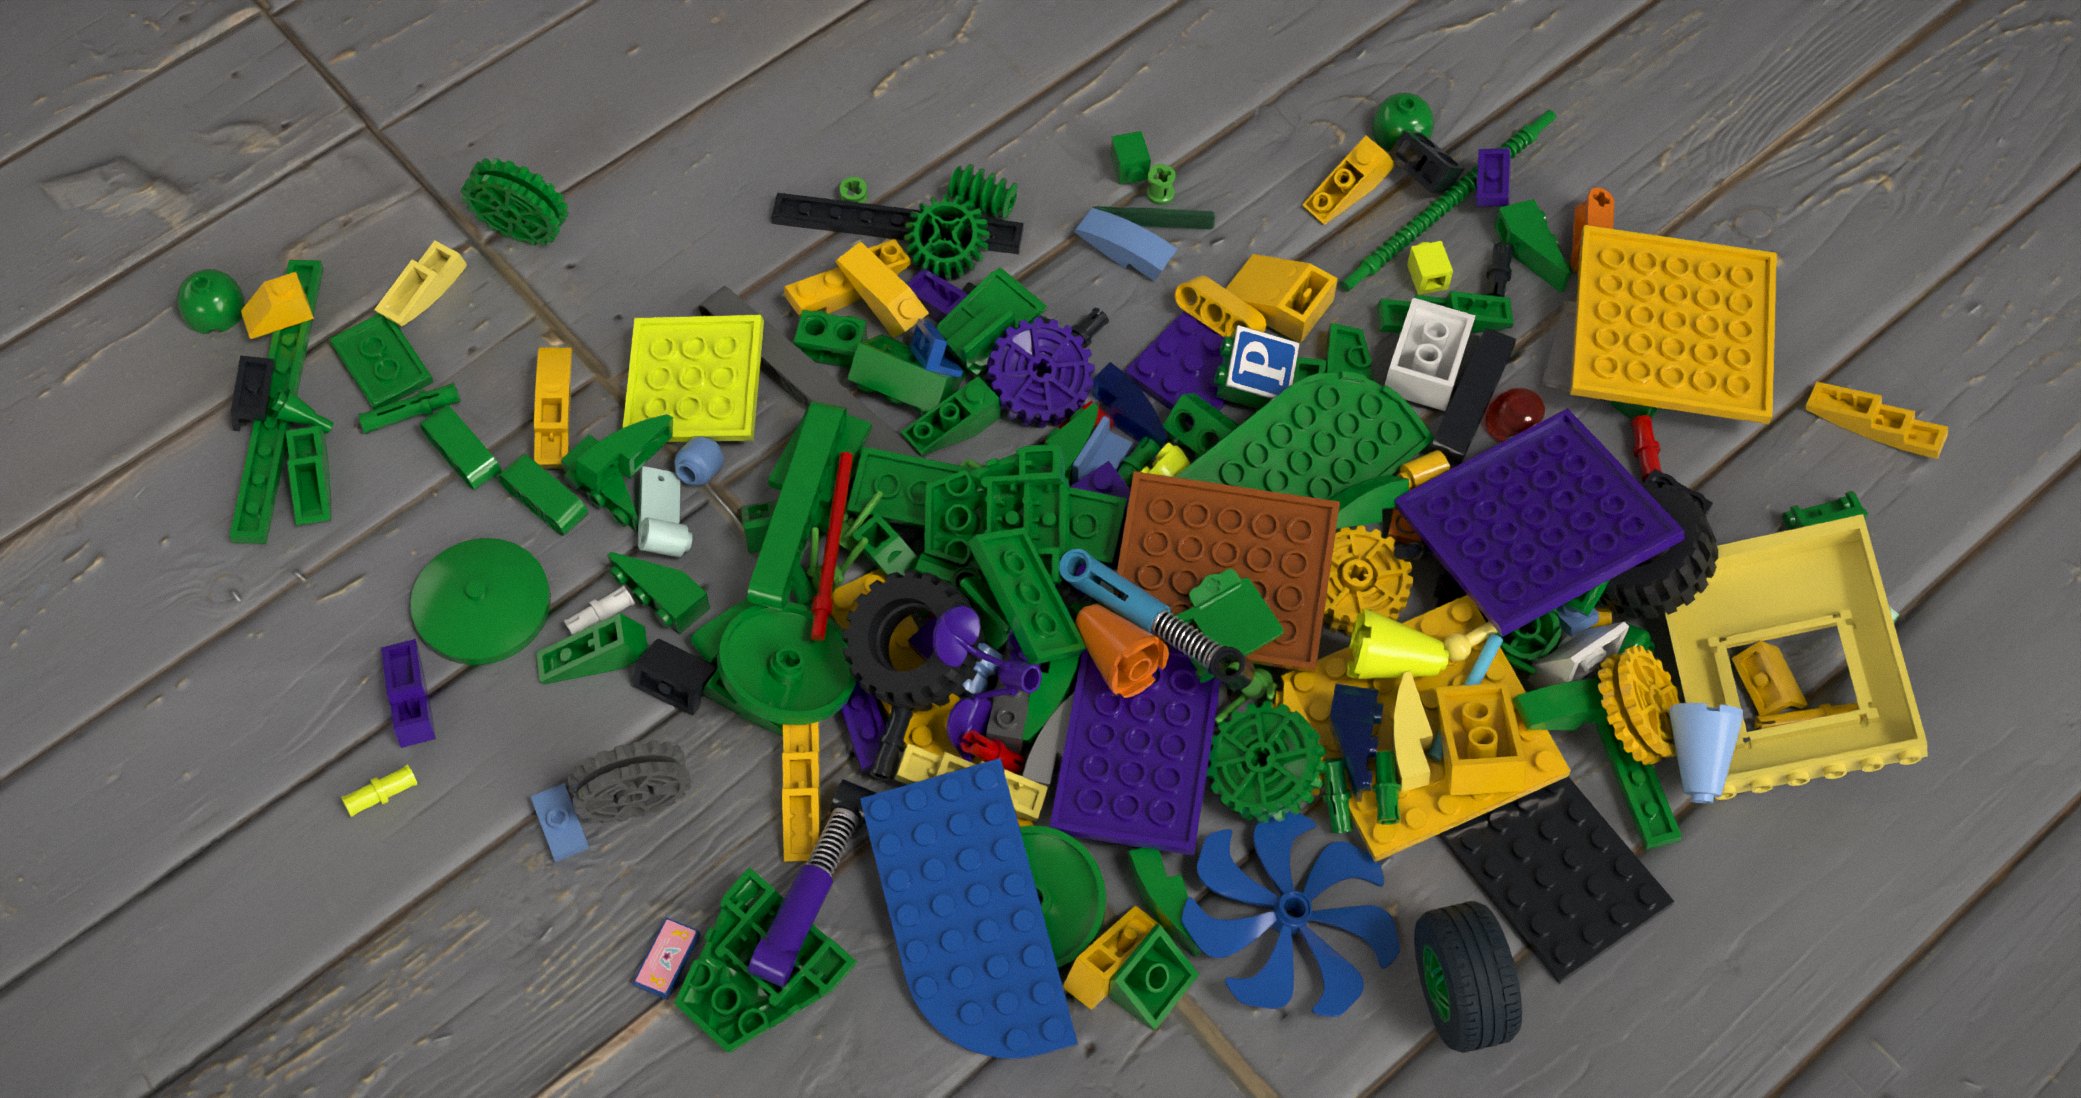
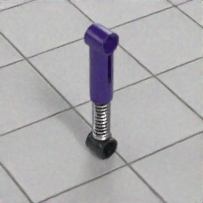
[748,779,877,987]

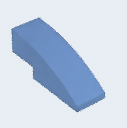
[1074,208,1177,282]

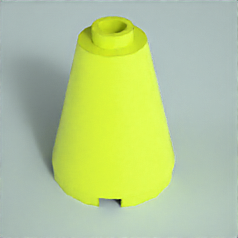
[1347,608,1449,679]

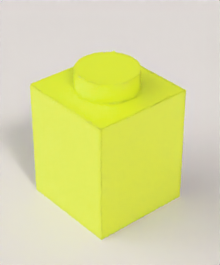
[1407,241,1453,295]

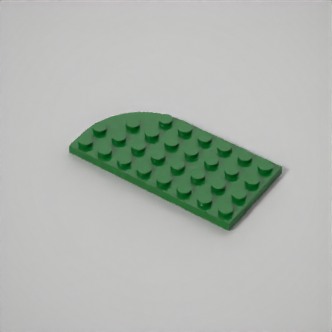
[1174,371,1434,500]

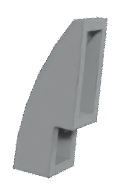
[1022,692,1075,798]

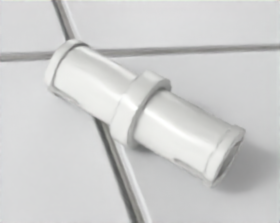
[564,585,635,635]

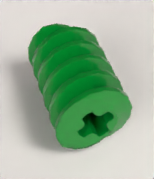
[947,164,1018,219]

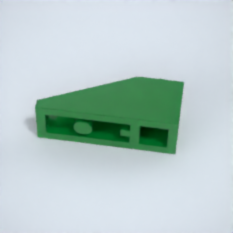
[536,613,648,685]

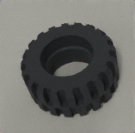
[1599,483,1718,619]
[842,570,985,711]

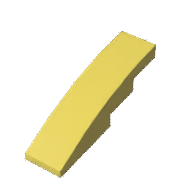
[894,743,1048,821]

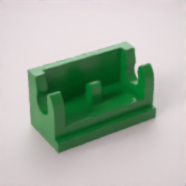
[1782,491,1868,530]

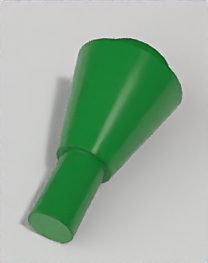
[270,389,334,434]

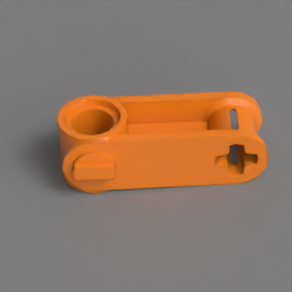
[1570,187,1614,274]

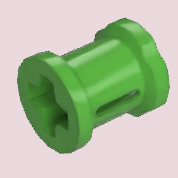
[1147,164,1176,205]

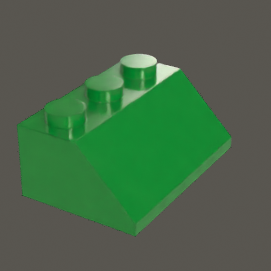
[848,334,968,415]

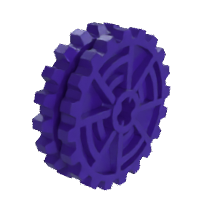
[985,318,1095,428]

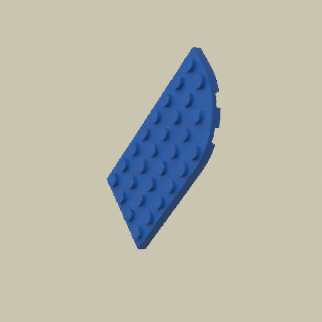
[860,758,1079,1060]

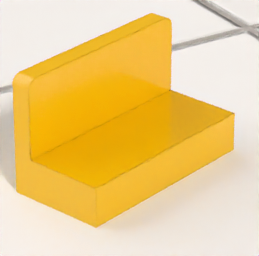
[1731,641,1808,716]

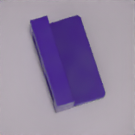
[1476,148,1511,207]

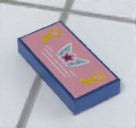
[633,917,700,1000]

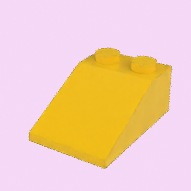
[1435,682,1526,796]

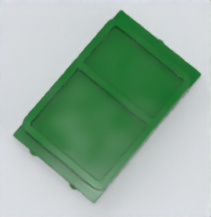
[936,267,1047,377]

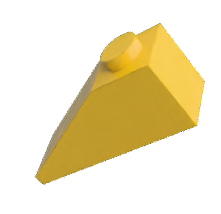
[835,241,929,338]
[1063,905,1164,1010]

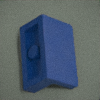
[909,318,963,377]

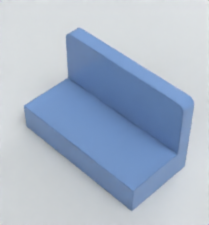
[1072,416,1133,485]

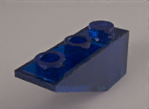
[1330,684,1384,803]

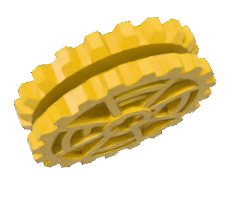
[1323,525,1413,636]
[1598,645,1682,765]

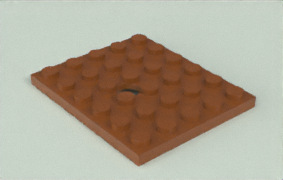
[1113,471,1340,673]

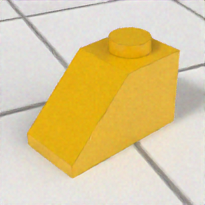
[241,272,314,339]

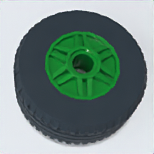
[1414,901,1522,1053]

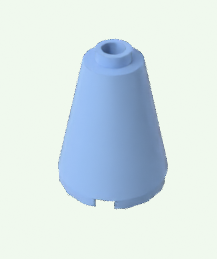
[1669,703,1743,803]

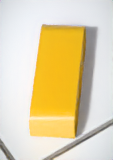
[1175,276,1266,337]

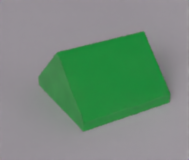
[1109,924,1200,1030]

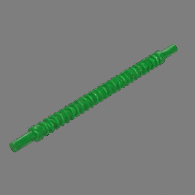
[1340,110,1556,292]

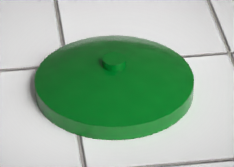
[411,538,551,665]
[717,602,857,725]
[1020,826,1107,970]

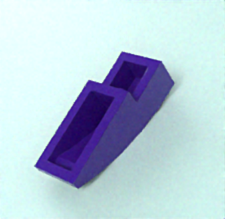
[381,639,436,748]

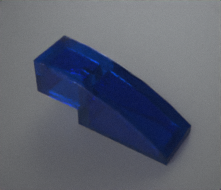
[1093,362,1167,455]

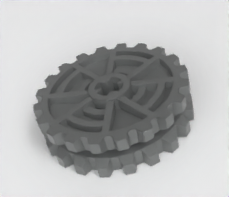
[568,740,692,823]

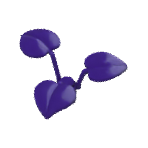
[933,606,1042,762]

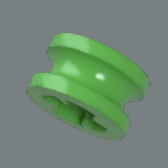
[840,177,868,203]

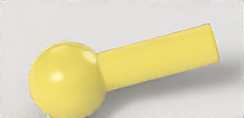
[1444,621,1498,662]

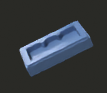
[530,783,590,862]

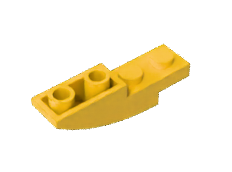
[783,239,911,317]
[534,347,572,469]

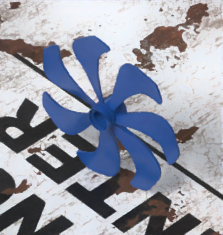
[1181,811,1400,1017]

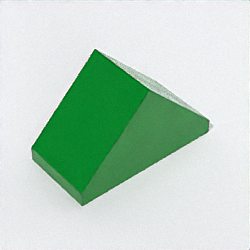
[741,501,775,553]

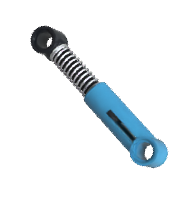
[1059,549,1255,690]

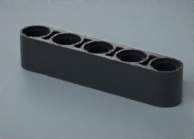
[1430,327,1516,465]

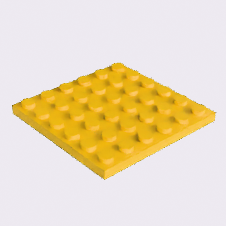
[1570,225,1777,424]
[1281,595,1571,862]

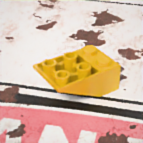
[1226,254,1338,344]

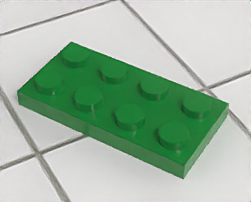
[967,527,1087,665]

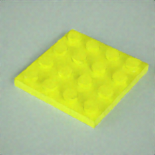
[623,315,764,442]

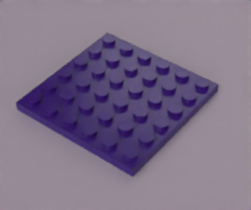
[1394,408,1685,637]

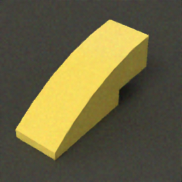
[374,240,467,327]
[1393,671,1433,792]

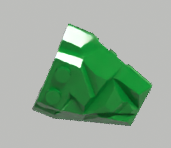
[924,444,1069,583]
[674,867,858,1054]

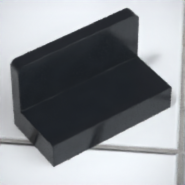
[231,355,275,431]
[633,639,716,715]

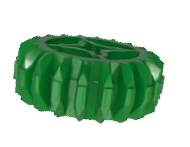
[904,194,990,280]

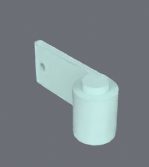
[638,466,692,558]

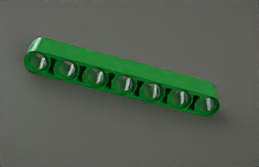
[747,401,847,610]

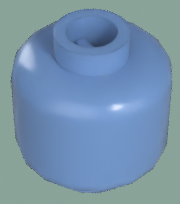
[674,436,724,486]

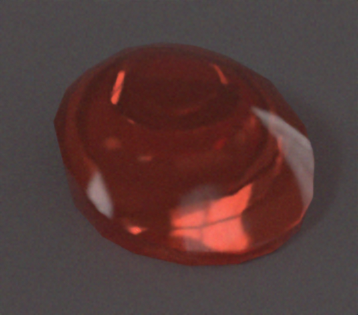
[1485,388,1545,442]

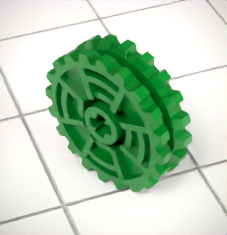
[460,158,569,246]
[1207,701,1327,823]

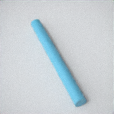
[1427,634,1503,761]

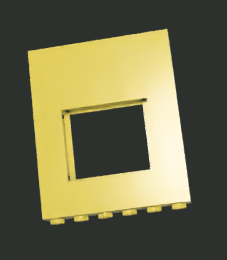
[1653,514,1928,800]

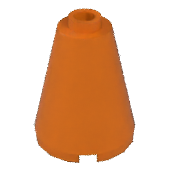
[1075,604,1169,698]

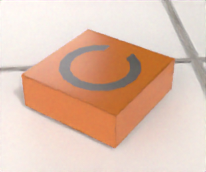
[1387,507,1422,544]

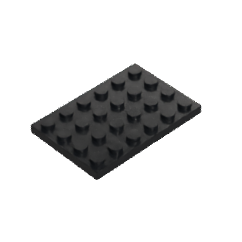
[1438,776,1675,984]

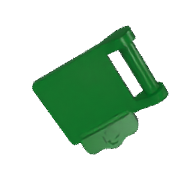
[1175,569,1284,683]

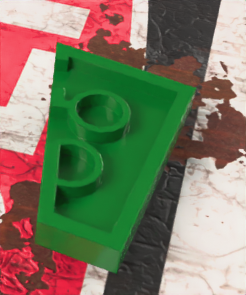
[1325,323,1378,383]

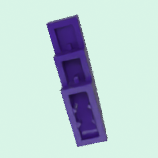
[906,269,968,323]

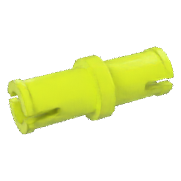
[341,764,418,817]

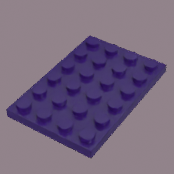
[1050,645,1221,855]

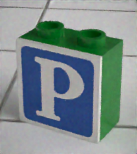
[1214,325,1300,409]

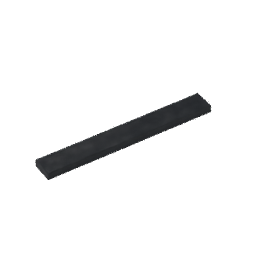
[771,193,1024,254]

